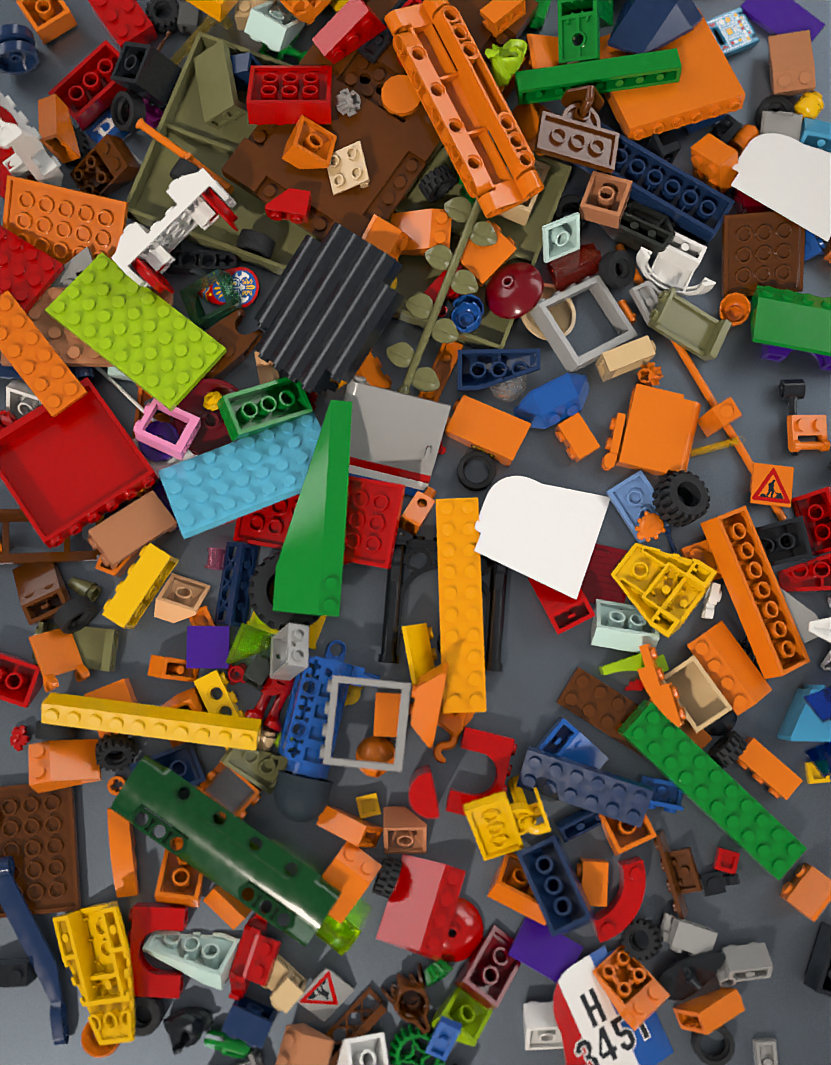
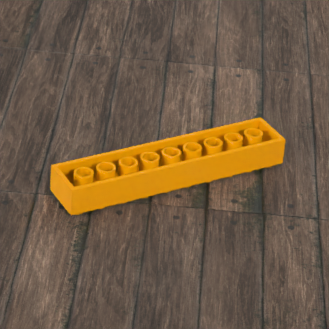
[435,498,486,713]

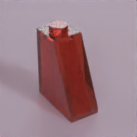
[547,243,602,292]

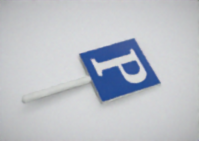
[85,110,142,166]

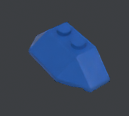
[513,373,590,429]

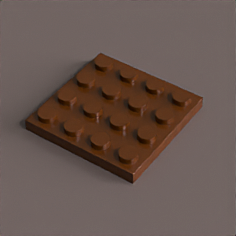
[721,211,805,298]

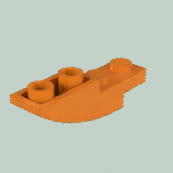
[637,643,686,727]

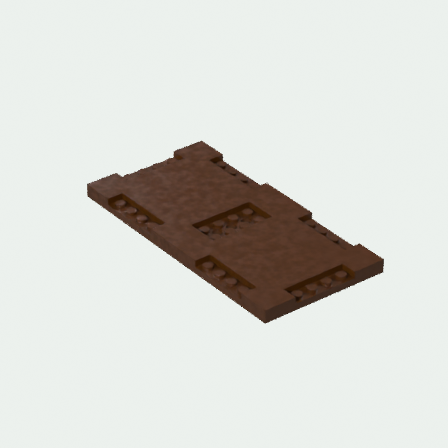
[221,0,539,241]

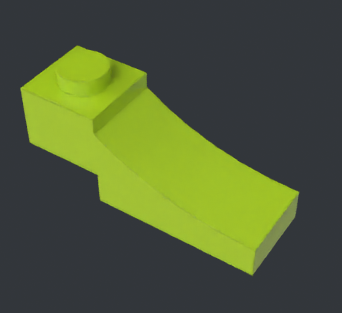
[598,653,669,675]

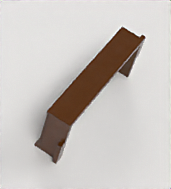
[0,509,104,565]

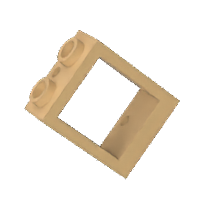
[595,335,656,382]

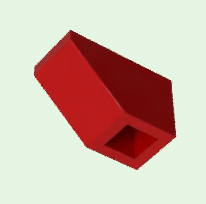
[265,188,312,224]

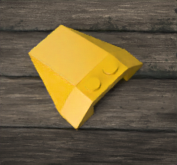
[611,543,717,638]

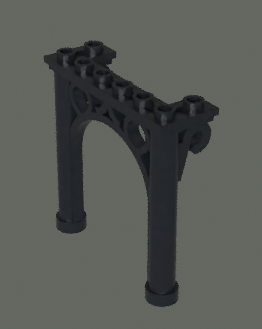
[378,532,508,672]

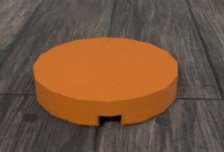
[381,75,421,116]

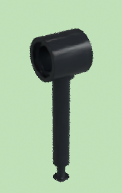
[778,379,806,456]

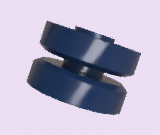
[0,24,39,74]

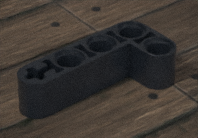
[165,243,240,275]

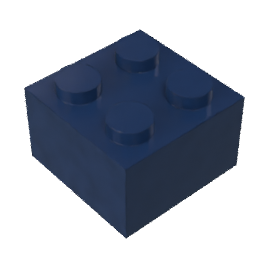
[221,995,278,1049]

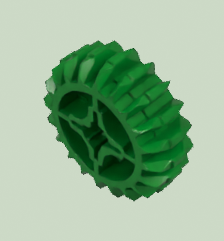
[388,1023,445,1065]

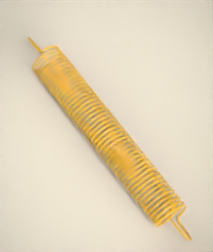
[690,436,745,457]

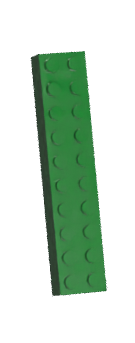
[617,700,807,880]

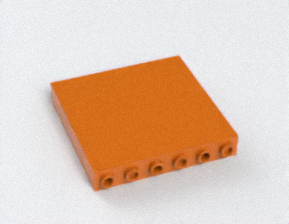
[599,8,746,141]

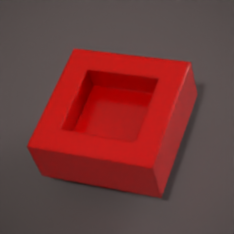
[712,847,740,875]

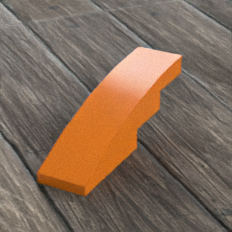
[107,808,140,898]

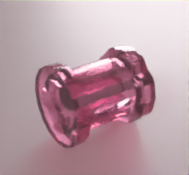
[204,547,226,571]

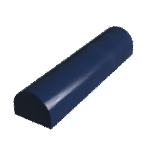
[555,808,601,843]

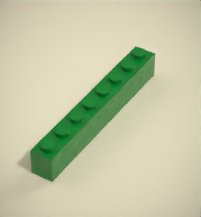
[515,48,682,105]

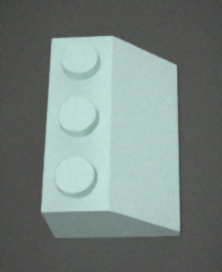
[591,599,660,653]

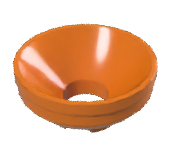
[81,1021,120,1058]

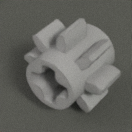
[335,88,361,117]

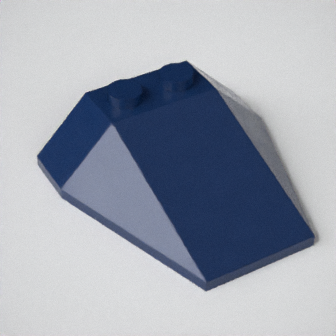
[608,0,702,55]

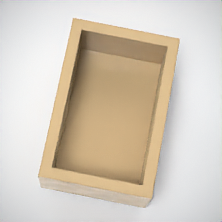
[662,655,733,733]

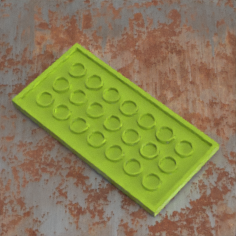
[45,252,227,412]

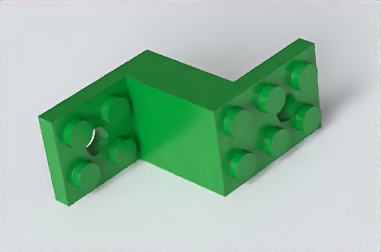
[557,0,613,65]

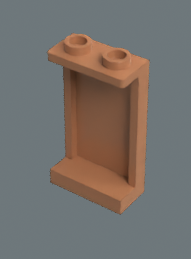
[87,490,177,569]

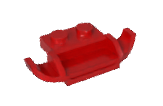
[228,911,281,1001]

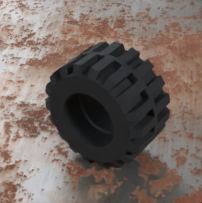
[652,470,710,527]

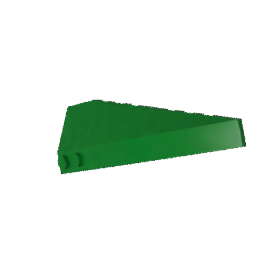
[273,400,352,616]

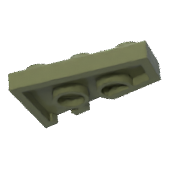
[220,747,288,795]

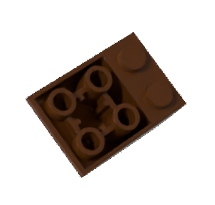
[70,134,141,197]
[12,563,71,626]

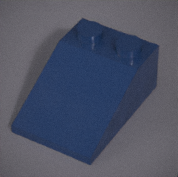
[129,742,206,807]

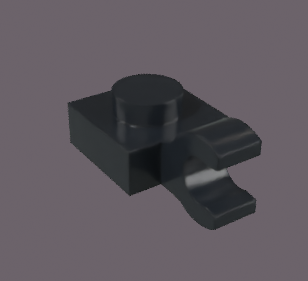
[699,870,740,897]

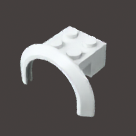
[636,231,716,296]

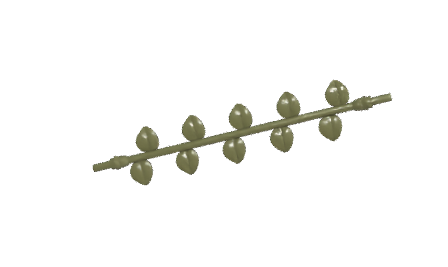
[386,143,502,395]

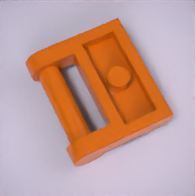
[787,415,830,452]

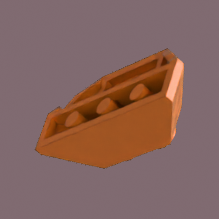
[408,662,449,748]

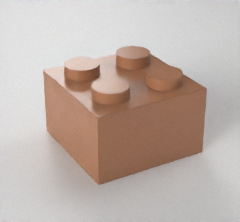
[580,171,633,229]

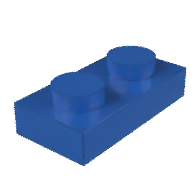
[425,1016,462,1061]

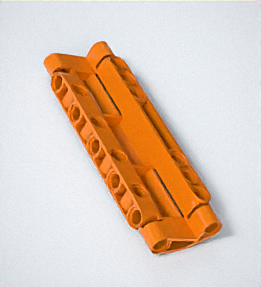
[384,0,545,218]

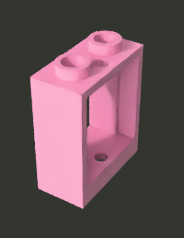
[133,398,201,461]

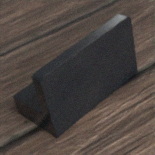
[645,134,681,164]

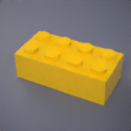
[102,543,179,629]

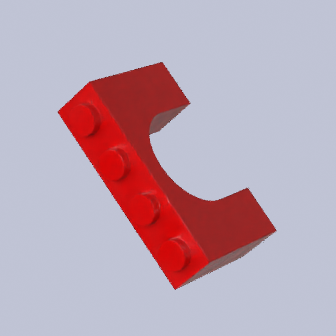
[445,726,517,816]
[127,902,189,998]

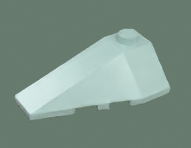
[142,930,240,990]

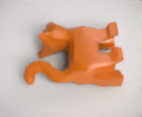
[433,702,475,763]

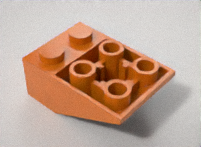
[592,944,670,1031]

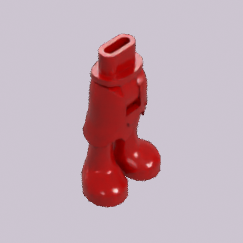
[244,675,295,732]

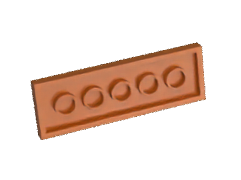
[0,290,88,417]

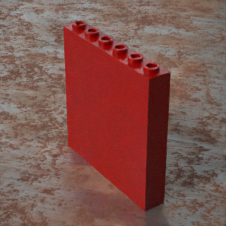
[0,377,158,549]

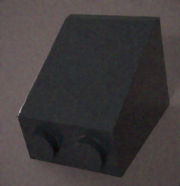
[110,41,182,107]

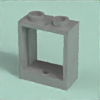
[270,623,309,681]

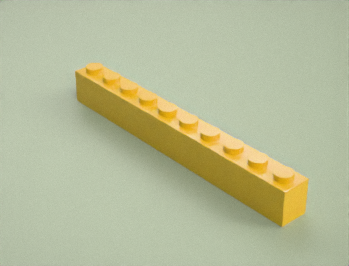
[41,692,262,751]

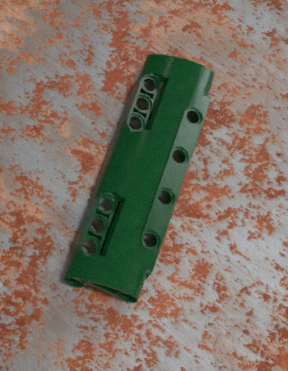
[110,754,342,947]

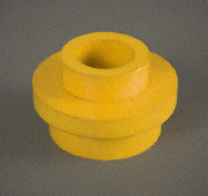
[203,391,222,411]

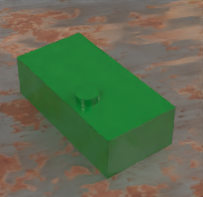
[217,377,313,442]

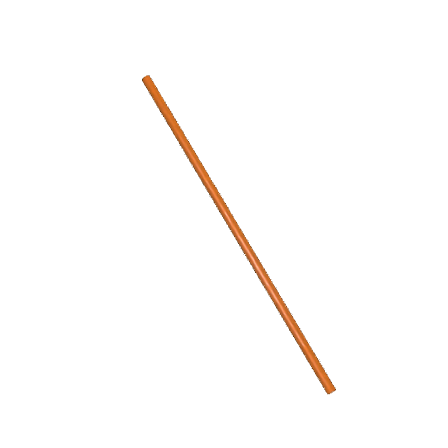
[615,243,787,521]

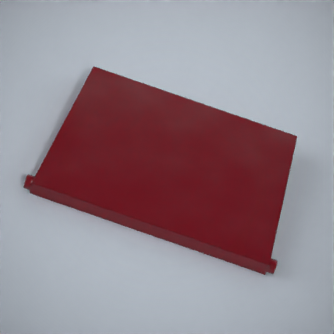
[581,543,628,610]

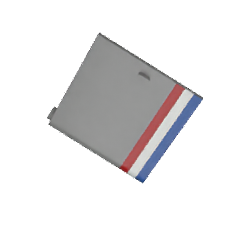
[343,375,451,496]

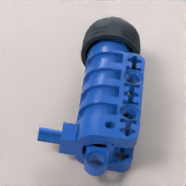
[274,640,381,822]

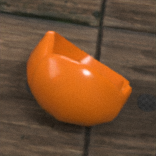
[719,292,751,326]

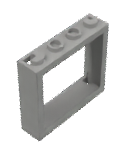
[530,275,638,373]
[320,675,411,772]

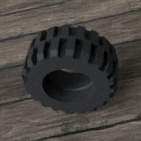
[248,552,321,631]

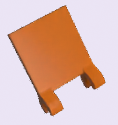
[29,628,90,692]

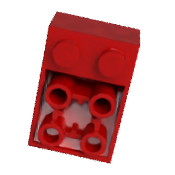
[528,577,596,635]

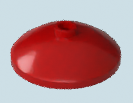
[440,897,484,962]

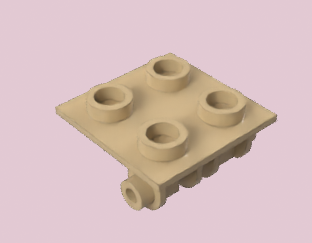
[327,141,370,195]

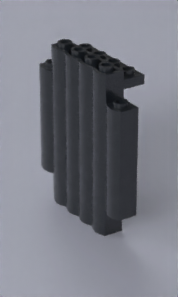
[254,222,405,395]

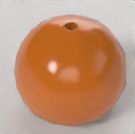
[355,736,395,778]

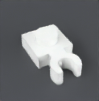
[701,583,722,620]

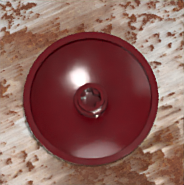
[170,378,240,455]

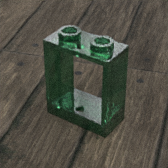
[179,269,243,330]

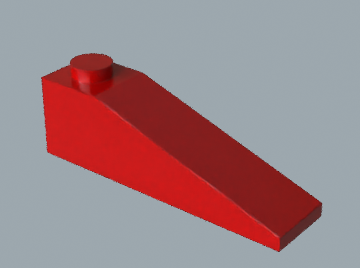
[778,553,831,592]

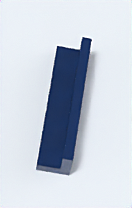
[214,542,258,628]

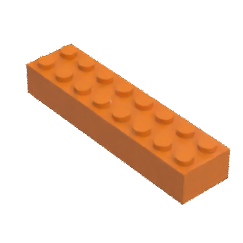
[700,505,811,679]

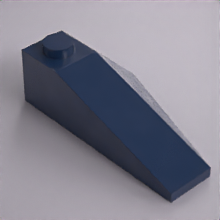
[457,348,540,391]

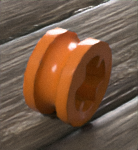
[107,775,127,795]

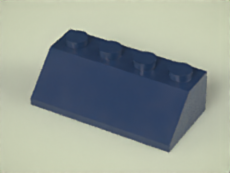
[517,835,597,937]

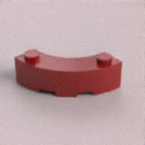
[592,856,646,943]

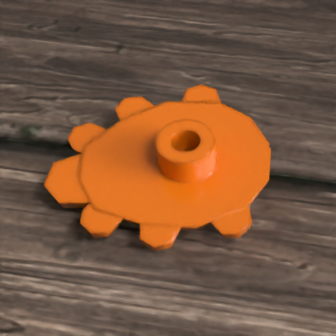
[635,511,666,542]

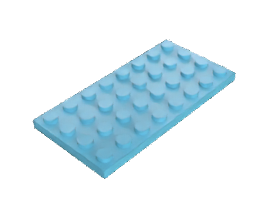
[158,412,322,539]

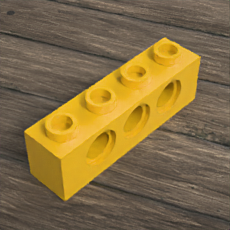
[193,670,245,750]

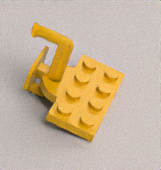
[463,775,551,861]

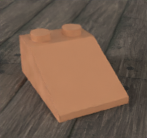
[768,30,816,97]

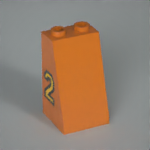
[444,395,531,468]

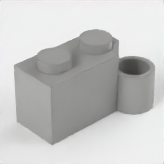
[716,942,773,988]

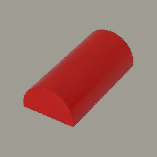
[409,764,440,818]

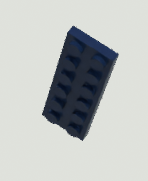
[516,746,654,828]

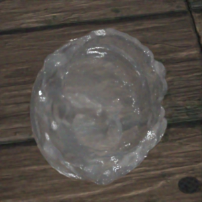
[489,375,527,403]

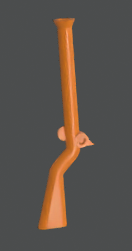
[136,118,234,194]

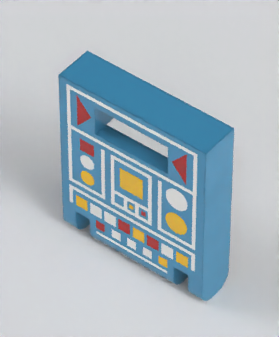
[706,7,760,57]

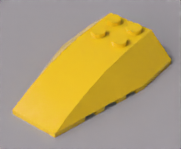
[52,901,135,1045]

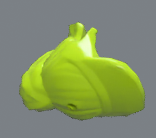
[485,39,527,86]

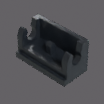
[710,114,743,145]

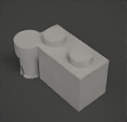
[657,912,718,956]

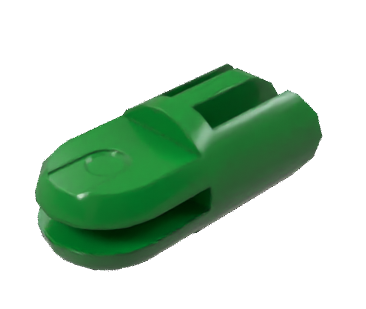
[203,1030,250,1059]

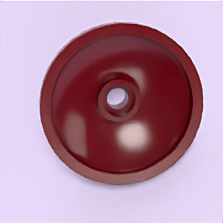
[485,262,544,319]

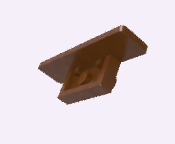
[654,830,703,920]

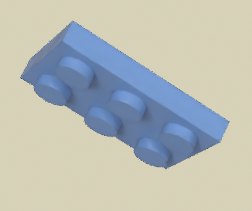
[605,470,669,544]

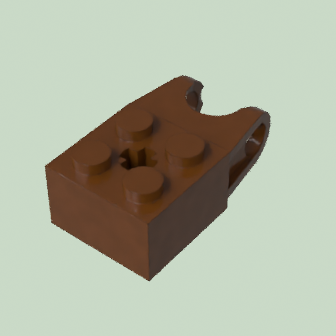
[206,309,264,380]

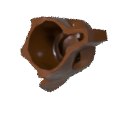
[380,963,431,1034]

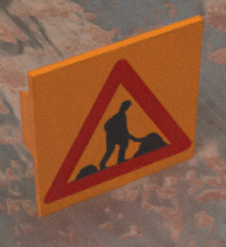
[749,463,794,508]

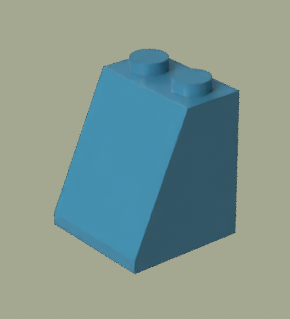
[777,684,831,742]

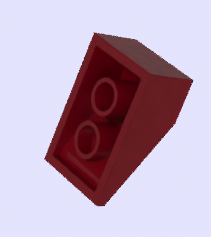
[454,925,521,1010]

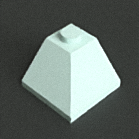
[542,212,580,263]

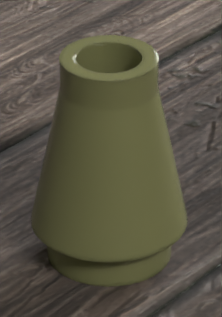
[68,576,101,602]

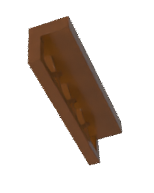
[324,986,388,1065]

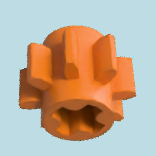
[637,362,664,387]

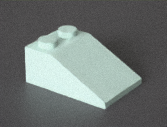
[244,0,306,51]

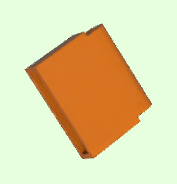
[615,384,701,477]

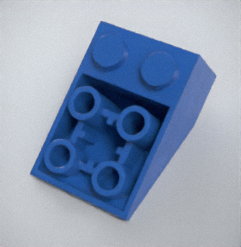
[535,717,609,769]

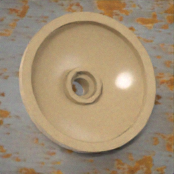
[521,283,576,340]

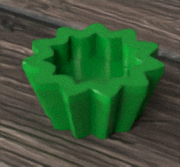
[424,959,453,988]

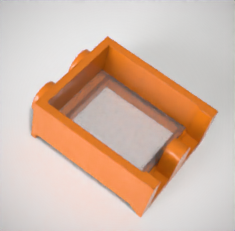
[196,761,262,820]

